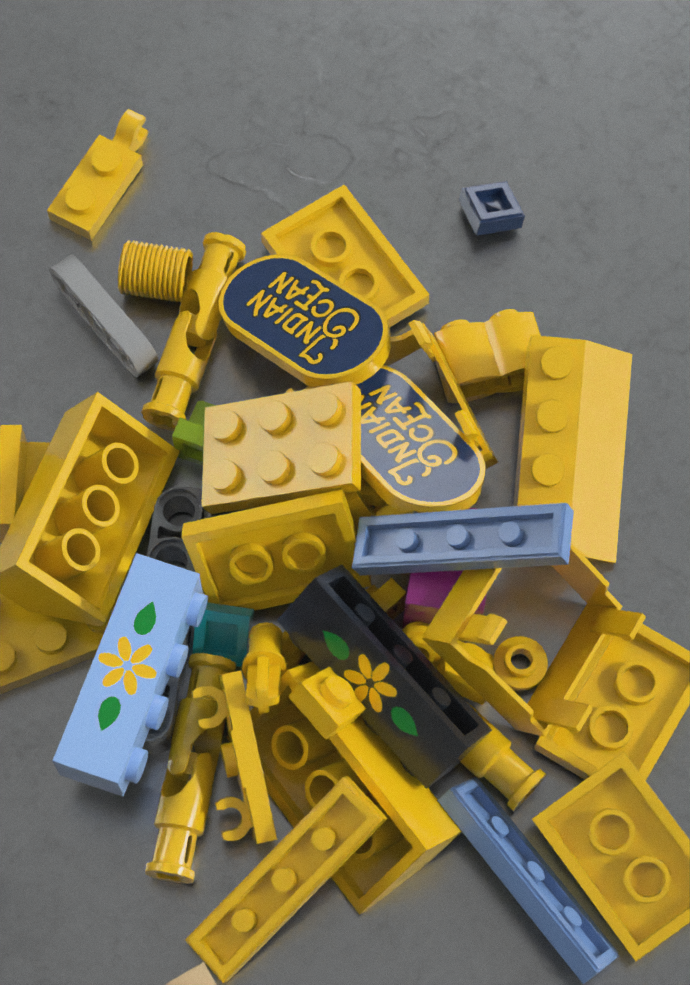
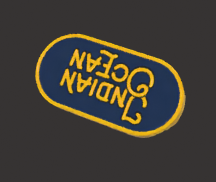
[218,254,391,388]
[344,365,485,514]

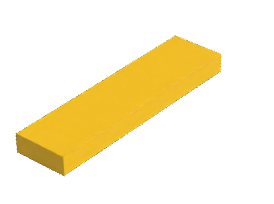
[185,777,388,983]

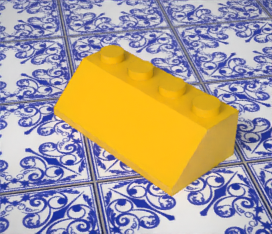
[513,335,632,564]
[0,392,180,626]
[226,661,462,915]

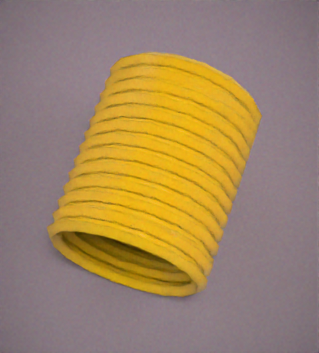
[118,240,193,303]

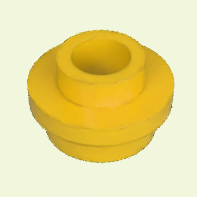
[493,636,548,691]

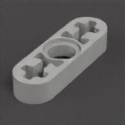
[49,254,159,377]

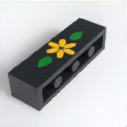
[277,564,492,789]

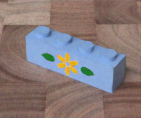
[53,553,208,797]

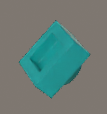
[192,602,254,667]

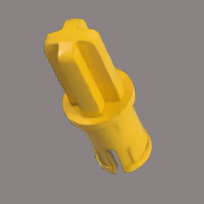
[242,622,287,713]

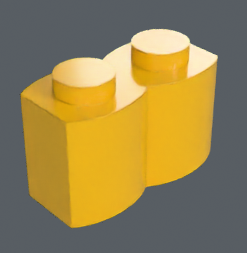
[434,309,541,403]

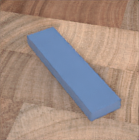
[352,503,574,576]
[437,777,620,984]

